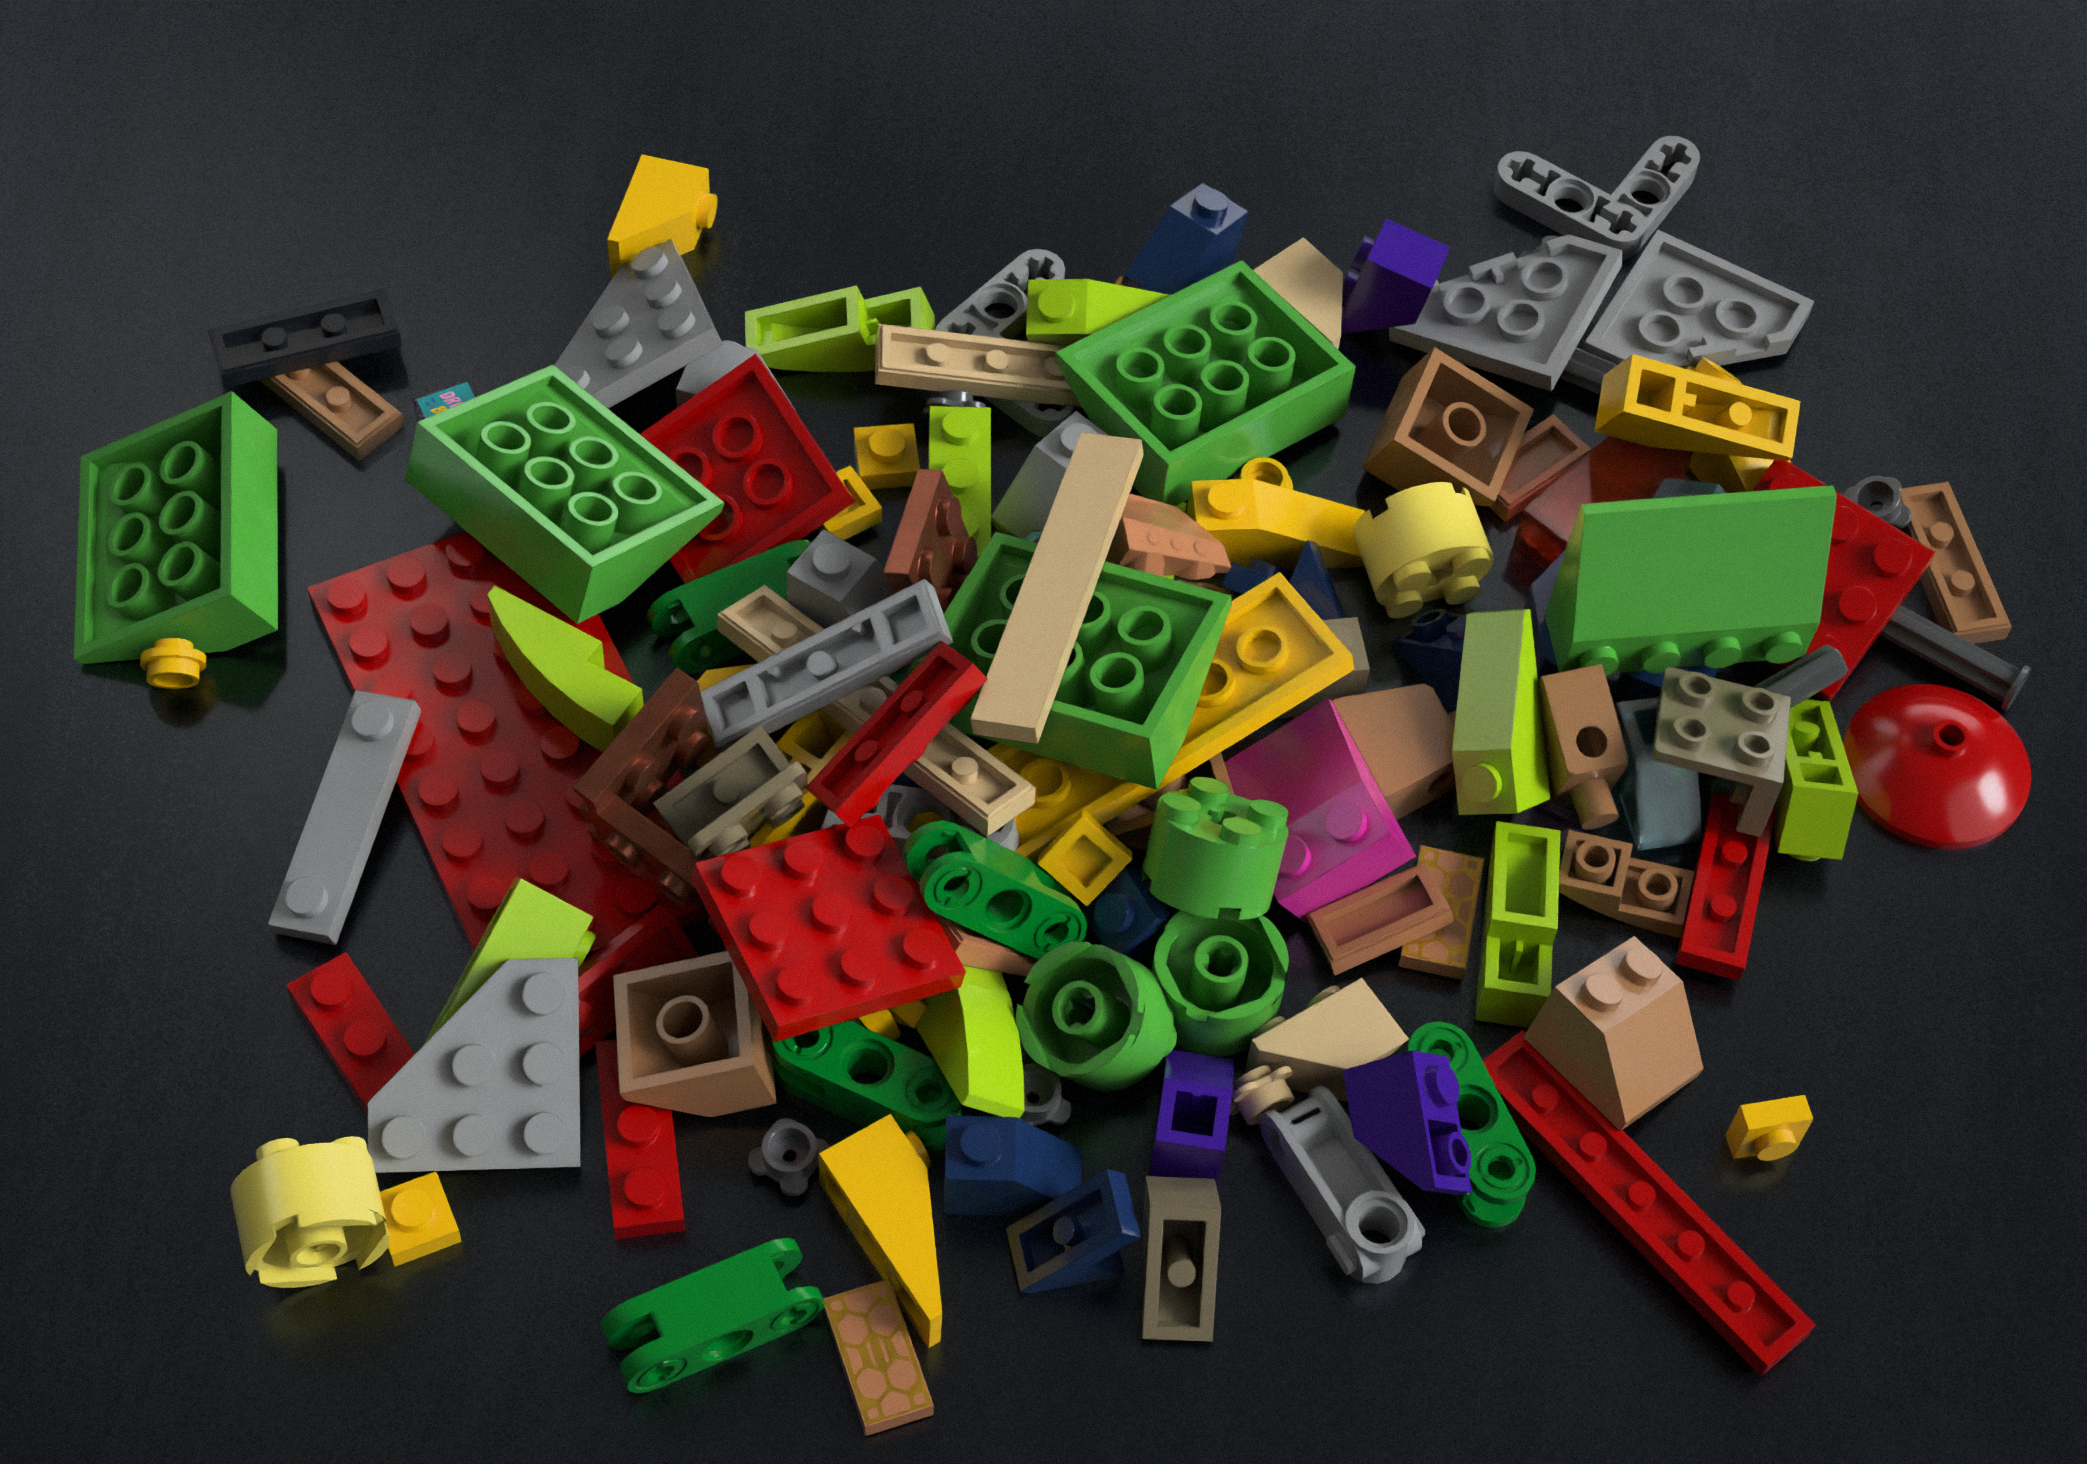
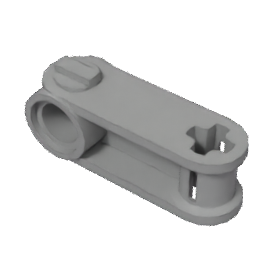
[1259,1085,1425,1284]

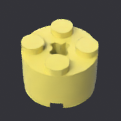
[1353,482,1494,619]
[230,1136,390,1288]

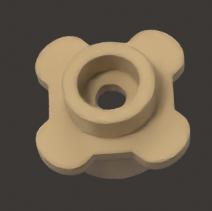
[1230,1065,1295,1125]

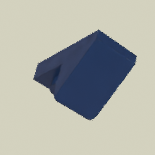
[1222,540,1346,620]
[1006,1169,1141,1294]

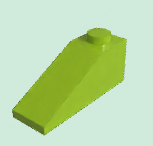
[1026,279,1170,346]
[1452,609,1551,815]
[1772,699,1858,861]
[423,877,596,1045]

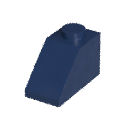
[1121,183,1249,295]
[943,1115,1081,1216]

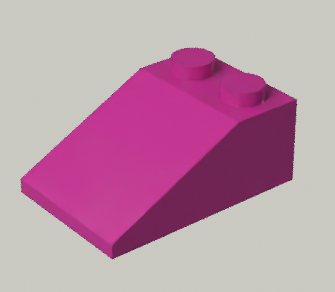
[1224,698,1416,924]

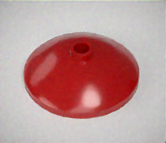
[1842,684,2031,849]

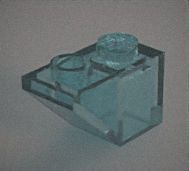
[1615,697,1702,851]

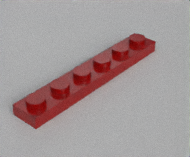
[1483,1030,1816,1377]

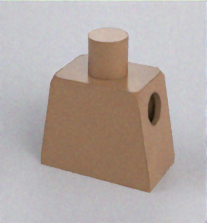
[1538,664,1628,830]
[1331,684,1456,820]

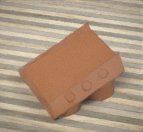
[1105,494,1231,580]

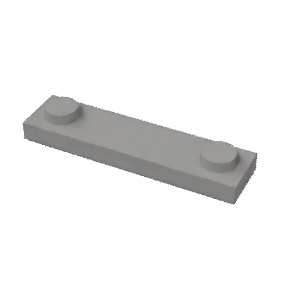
[700,579,953,753]
[268,690,422,945]

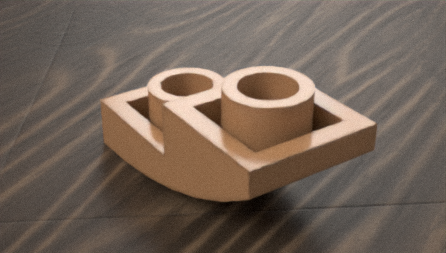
[1559,830,1695,938]

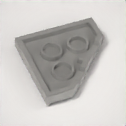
[1583,230,1814,369]
[1389,234,1622,391]
[554,239,723,409]
[368,958,580,1173]

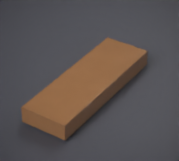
[259,362,404,461]
[1899,482,2012,644]

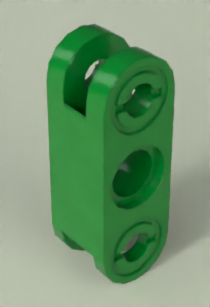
[646,540,811,674]
[902,820,1087,959]
[772,1020,962,1152]
[1406,1021,1536,1228]
[600,1238,826,1393]

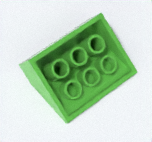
[1055,260,1356,506]
[405,364,724,624]
[74,391,278,664]
[1544,485,1837,676]
[909,532,1232,790]

